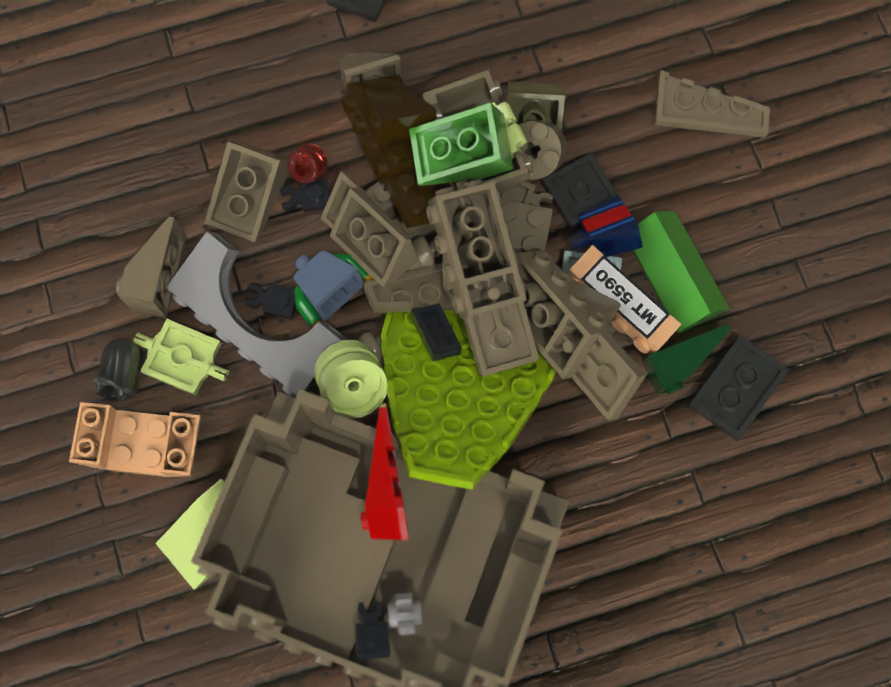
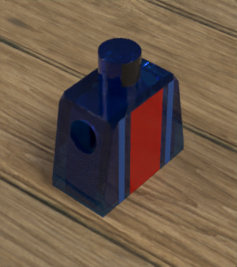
[568,195,643,257]

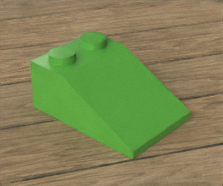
[409,102,514,186]

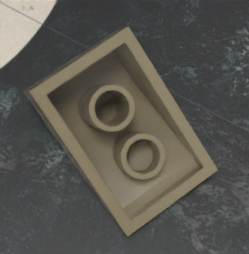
[204,141,292,242]
[116,216,187,318]

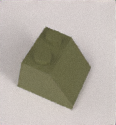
[506,81,565,148]

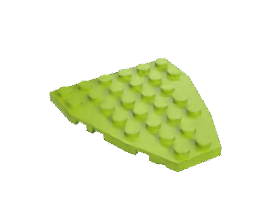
[380,310,557,490]

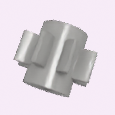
[388,593,423,635]

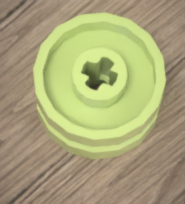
[314,340,387,419]

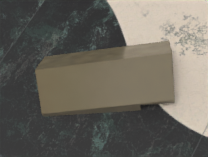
[321,171,419,288]

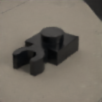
[280,178,330,212]
[245,284,296,320]
[354,601,391,660]

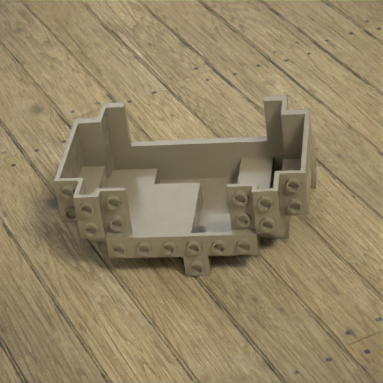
[191,389,569,687]

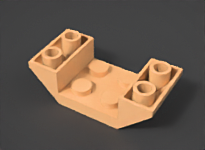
[69,402,201,477]

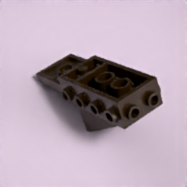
[342,75,452,228]

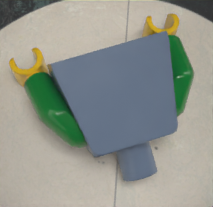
[293,250,375,327]

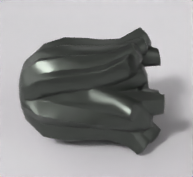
[92,339,143,401]

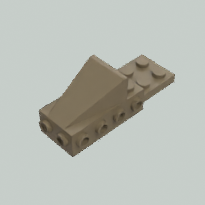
[426,180,539,377]
[517,250,646,421]

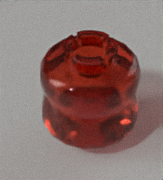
[287,143,328,184]

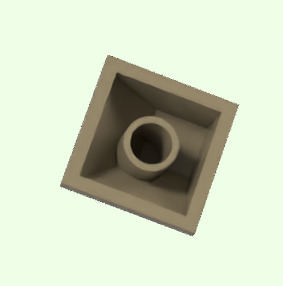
[338,52,402,88]

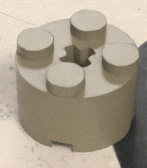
[520,120,567,180]

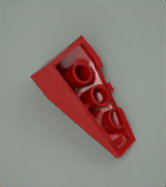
[360,404,409,540]

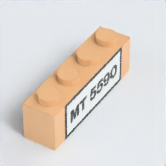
[567,245,682,354]

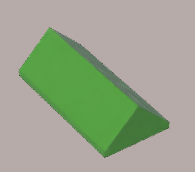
[624,211,730,334]

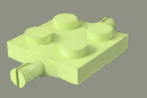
[133,319,229,396]

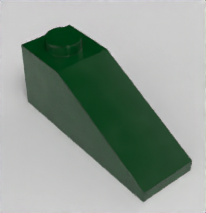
[643,324,731,395]

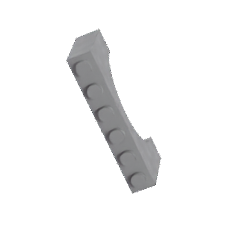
[166,232,348,398]

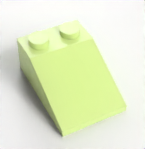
[156,479,225,590]

